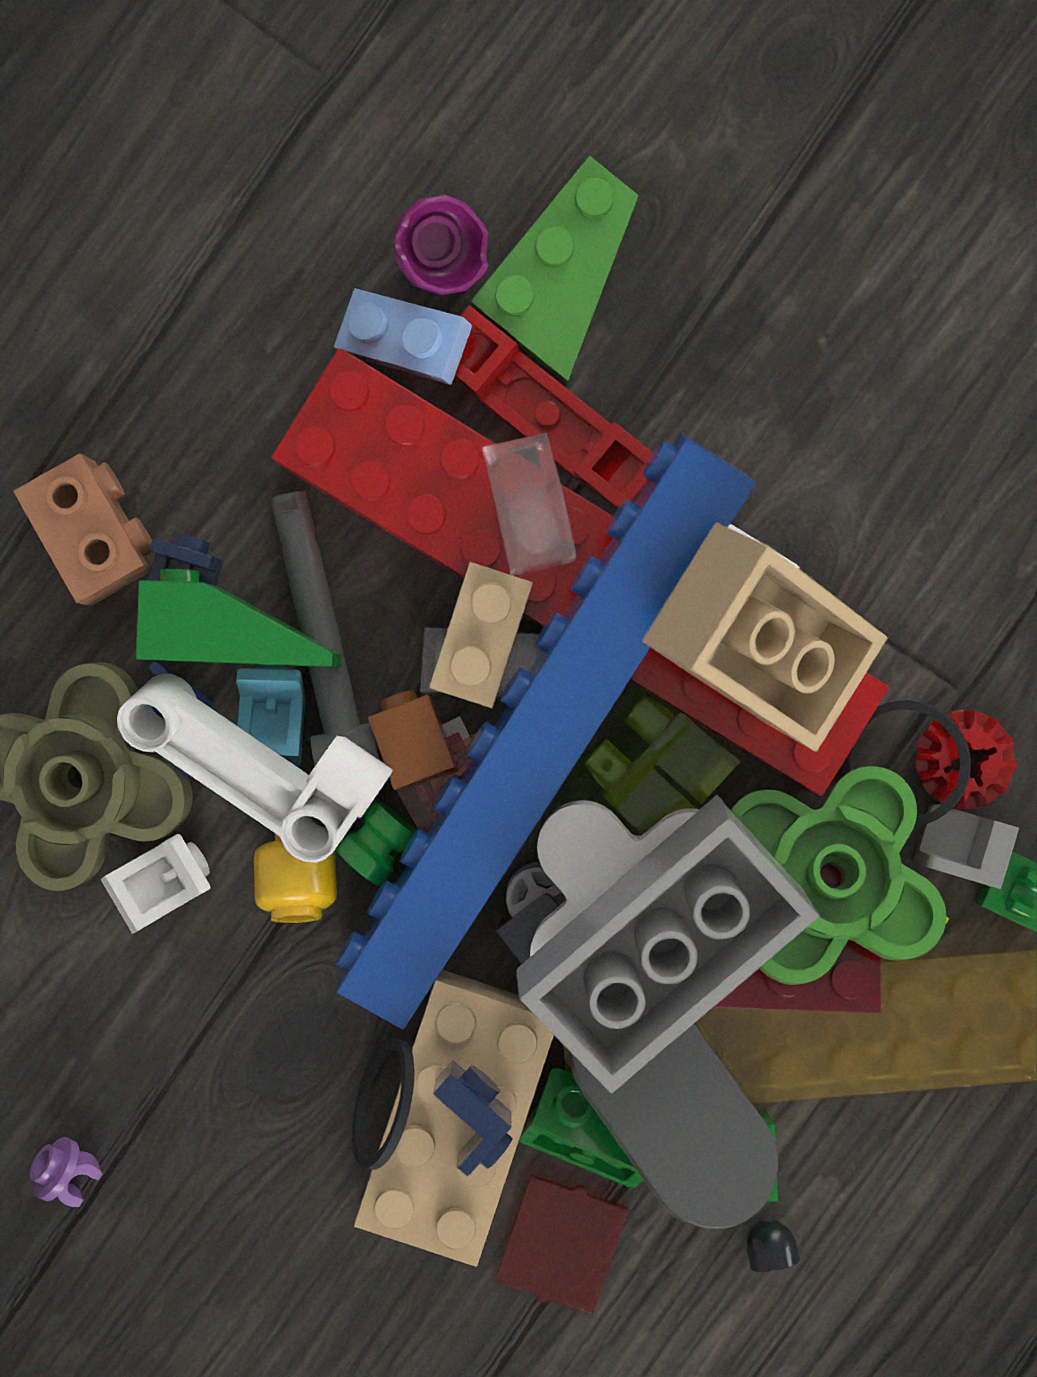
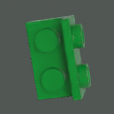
[519,1068,644,1189]

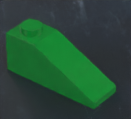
[136,569,342,667]

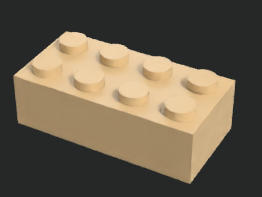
[354,970,554,1267]

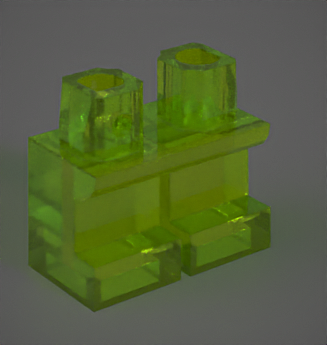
[583,696,740,835]

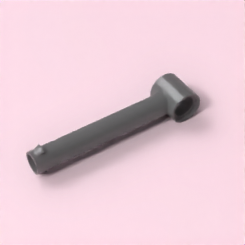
[270,491,384,766]

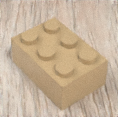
[642,523,888,752]

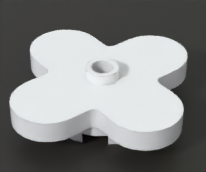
[530,800,699,957]

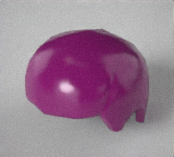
[393,194,489,295]

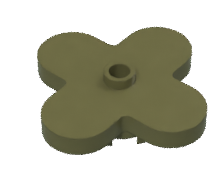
[0,662,193,891]

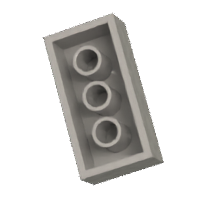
[516,795,819,1094]

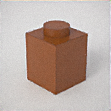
[368,690,459,792]

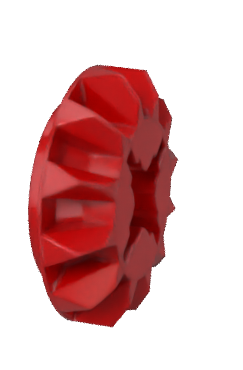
[915,710,1018,810]

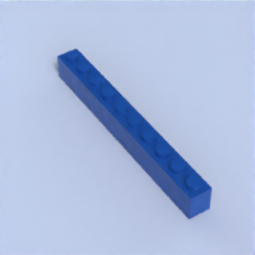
[335,433,756,1030]

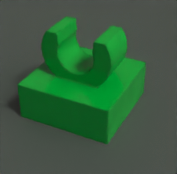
[975,852,1037,932]

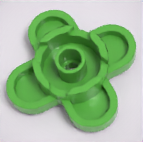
[731,766,946,985]

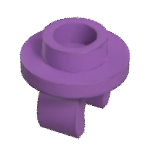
[30,1137,102,1207]

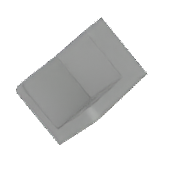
[913,803,1019,889]

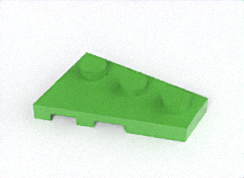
[471,156,638,385]

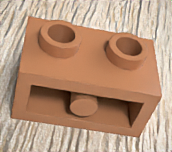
[13,453,152,606]

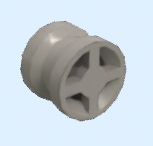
[506,862,566,917]

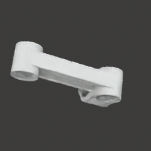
[117,674,393,863]

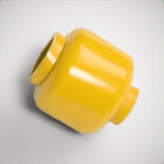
[254,833,337,923]

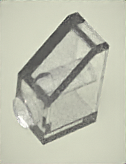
[482,433,577,576]

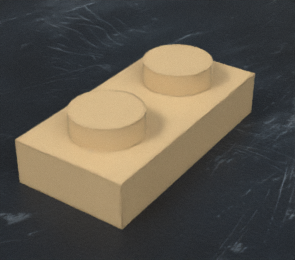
[429,562,533,708]

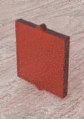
[496,1174,629,1314]

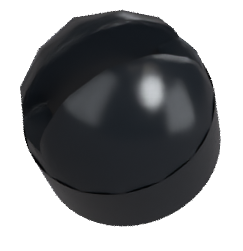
[746,1220,800,1272]

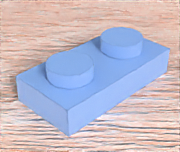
[334,288,472,385]

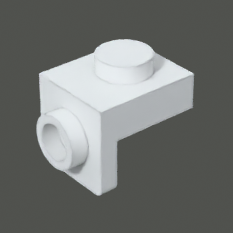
[100,834,211,934]

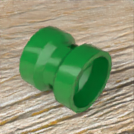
[335,798,416,887]

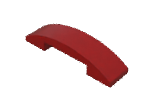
[454,305,653,510]

